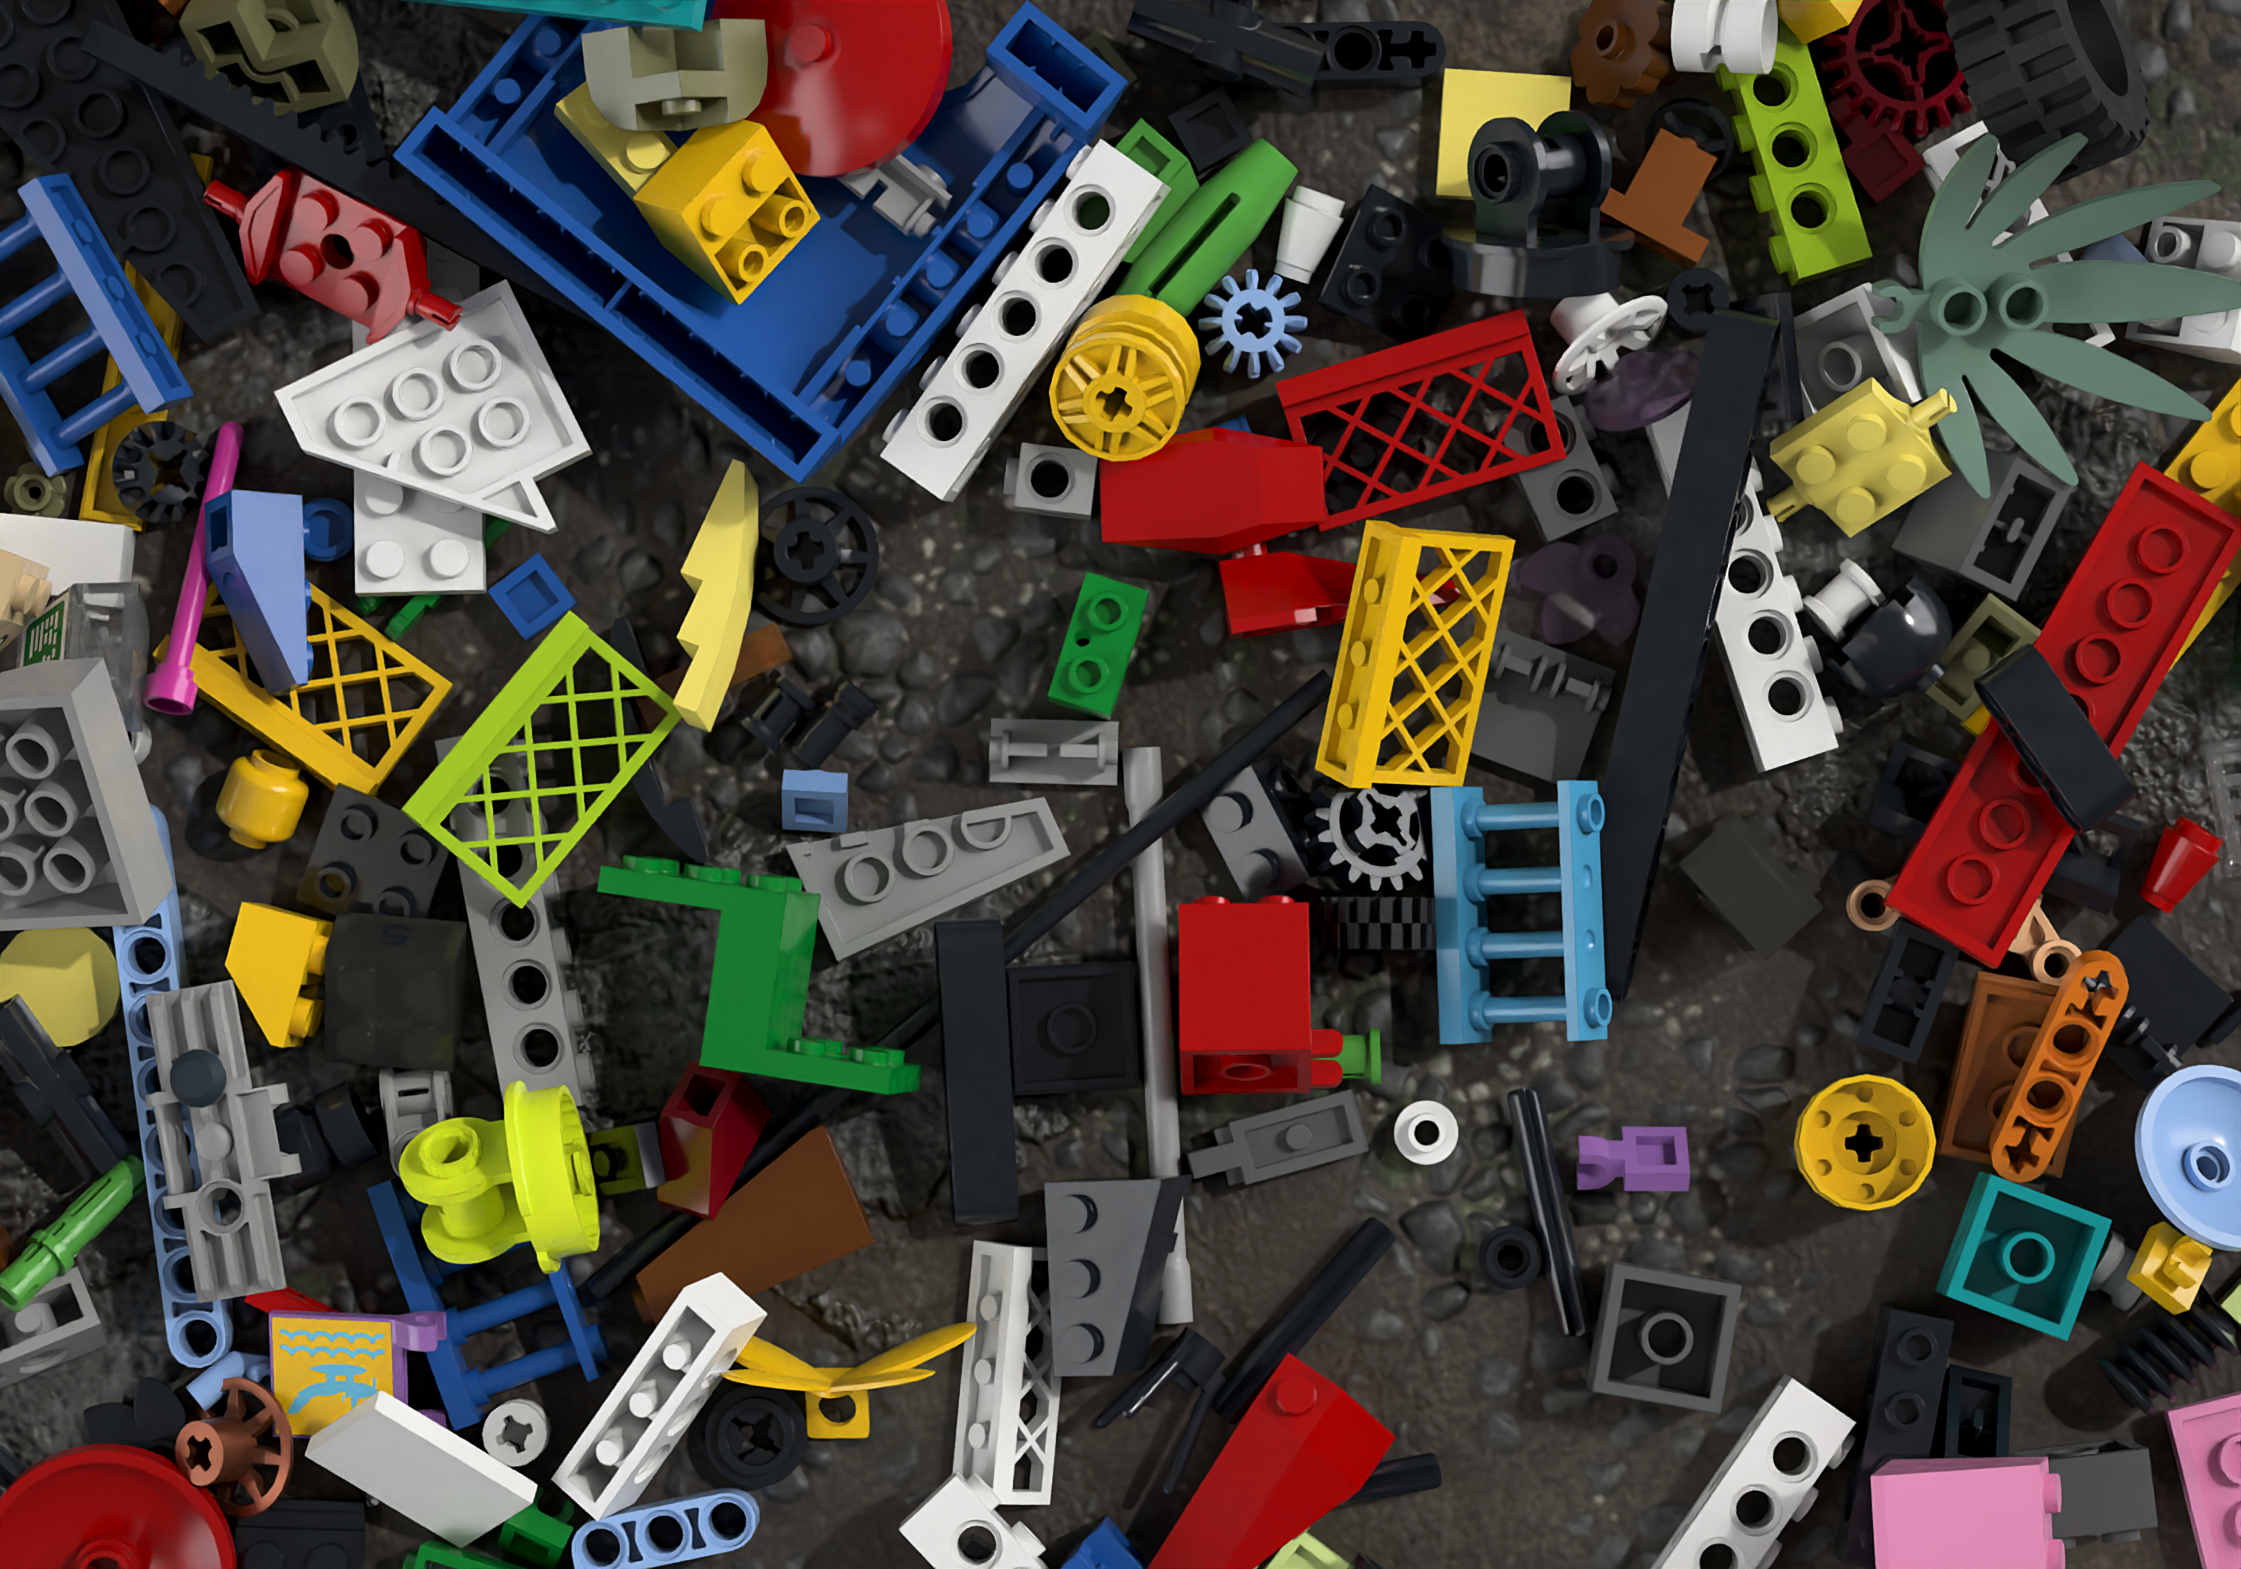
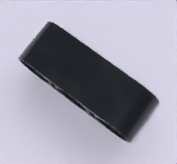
[1973,643,2136,834]

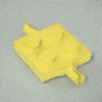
[1767,377,1957,538]

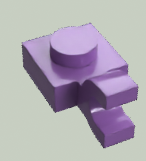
[1576,1127,1690,1191]

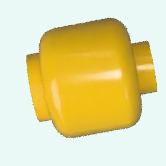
[216,749,309,849]

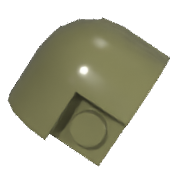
[179,0,359,116]
[581,19,768,131]

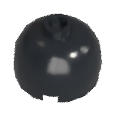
[1825,573,1953,699]

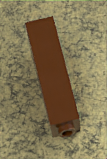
[631,1123,877,1326]

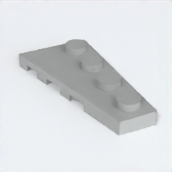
[786,797,1072,963]

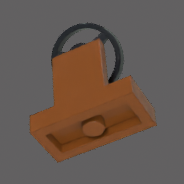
[1600,98,1734,270]

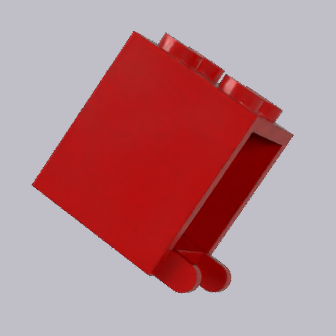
[1179,895,1344,1094]

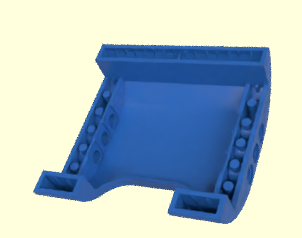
[392,0,1128,485]

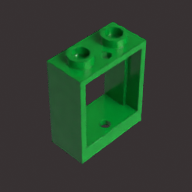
[1048,572,1149,721]

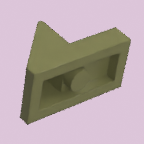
[1925,593,2042,722]

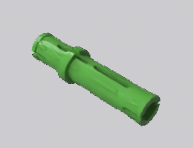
[0,1153,147,1312]

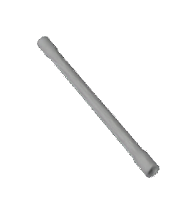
[1122,747,1193,1324]

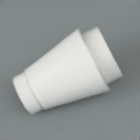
[1273,185,1346,284]

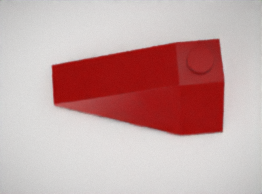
[1147,1353,1396,1569]

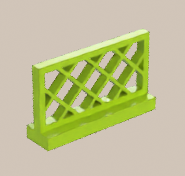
[400,610,682,909]

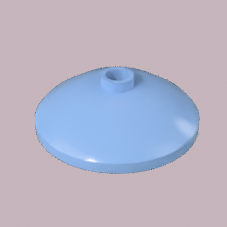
[2135,1065,2241,1252]

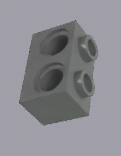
[1492,394,1622,547]

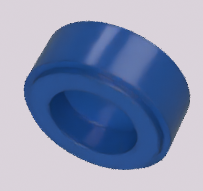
[303,497,355,563]

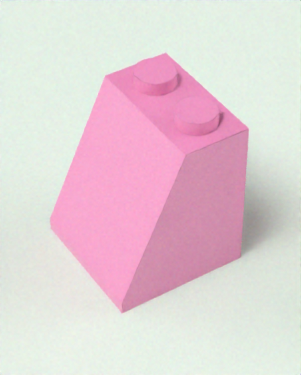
[1871,1457,2065,1569]

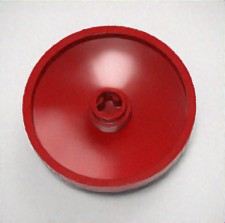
[710,0,953,178]
[0,1443,237,1569]

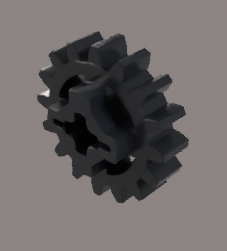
[1304,757,1433,897]

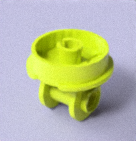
[399,1080,600,1274]

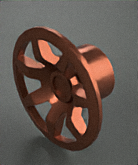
[175,1377,294,1518]

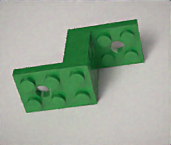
[597,855,923,1095]

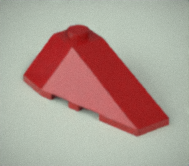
[1218,543,1475,641]

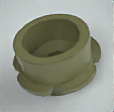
[4,462,67,518]

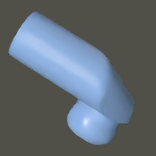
[186,1351,271,1411]

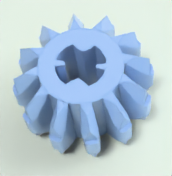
[1198,269,1307,380]

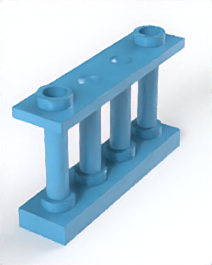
[1430,780,1612,1044]

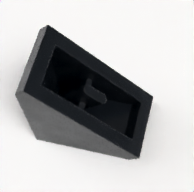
[1929,1364,2012,1459]

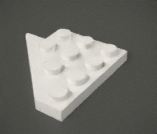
[274,279,593,534]

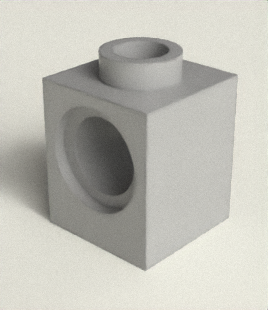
[1003,443,1098,521]

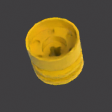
[1049,294,1201,461]
[1793,1074,1936,1211]

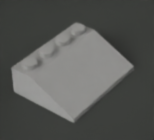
[0,657,175,931]

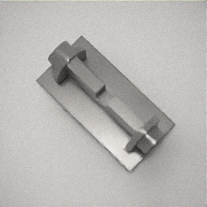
[836,154,952,239]
[989,718,1119,785]

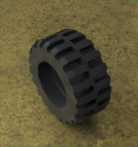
[1943,0,2150,186]

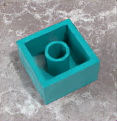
[1934,1171,2112,1341]

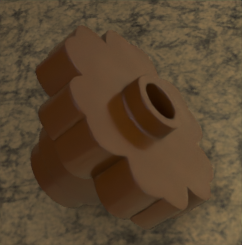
[1571,0,1684,111]

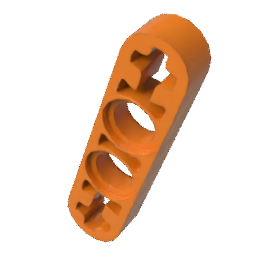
[1989,950,2129,1183]

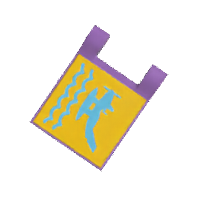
[269,1310,449,1438]

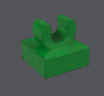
[497,1486,574,1569]

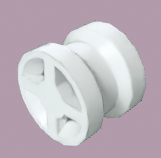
[482,1398,552,1467]

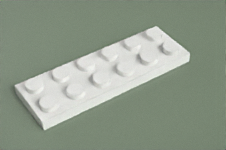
[352,213,486,597]

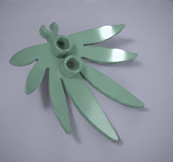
[1871,133,2241,499]

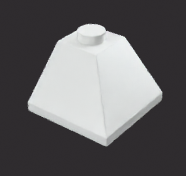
[1793,282,1926,419]

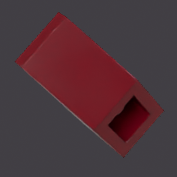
[657,1060,772,1221]

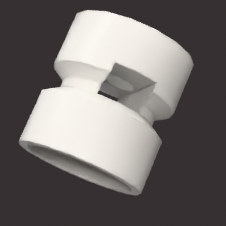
[1671,0,1778,75]

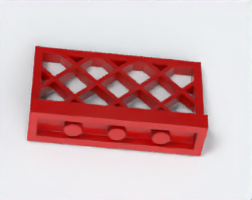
[1275,308,1567,532]

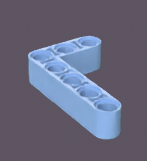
[572,1487,760,1569]

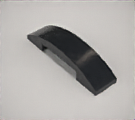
[607,615,714,864]

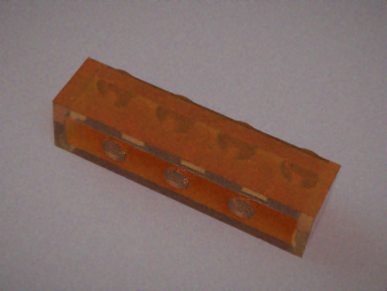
[634,622,795,728]

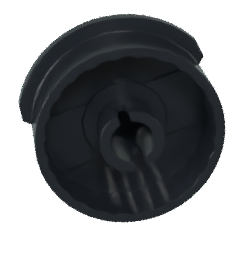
[1441,110,1635,298]

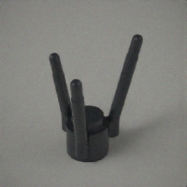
[1095,1327,1227,1496]

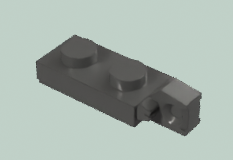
[1186,1089,1369,1185]

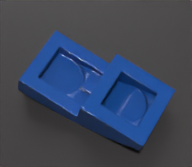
[1060,1515,1149,1569]

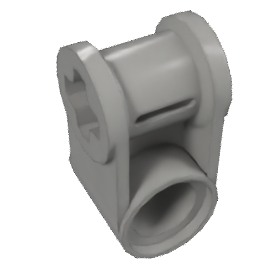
[379,1060,453,1178]

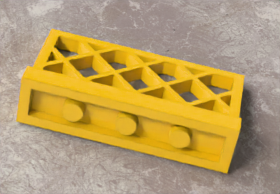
[1315,520,1515,789]
[152,581,454,797]

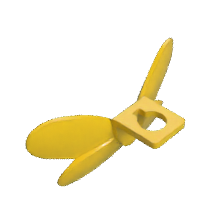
[719,1322,977,1439]

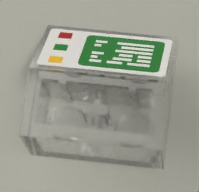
[16,582,150,732]

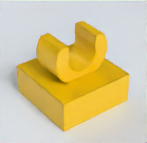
[2126,1221,2213,1315]

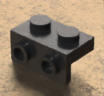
[1197,753,1326,903]

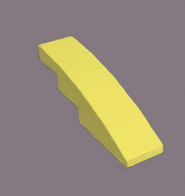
[673,459,758,732]

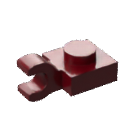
[1826,91,1926,207]

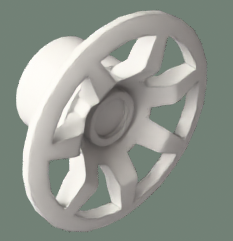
[1550,293,1668,396]

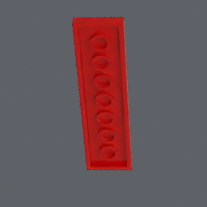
[1881,461,2241,969]

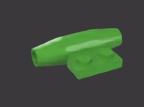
[1079,118,1298,318]

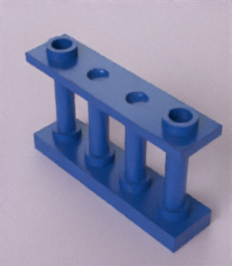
[0,173,194,477]
[366,1177,610,1431]

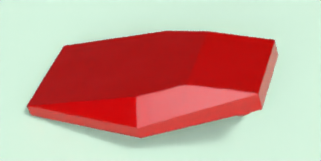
[1099,427,1326,555]

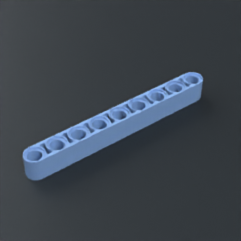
[112,803,236,1368]

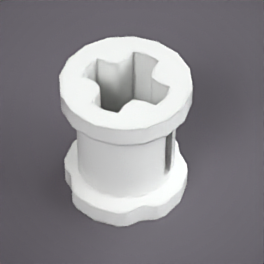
[1802,558,1886,643]

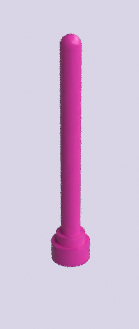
[141,421,244,715]

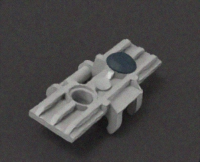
[145,980,302,1303]

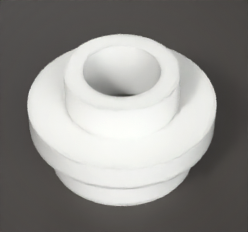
[1394,1100,1458,1165]

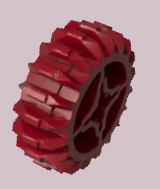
[1819,0,1972,138]

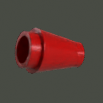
[2137,815,2224,914]

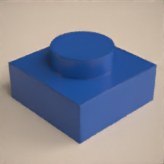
[488,552,579,643]

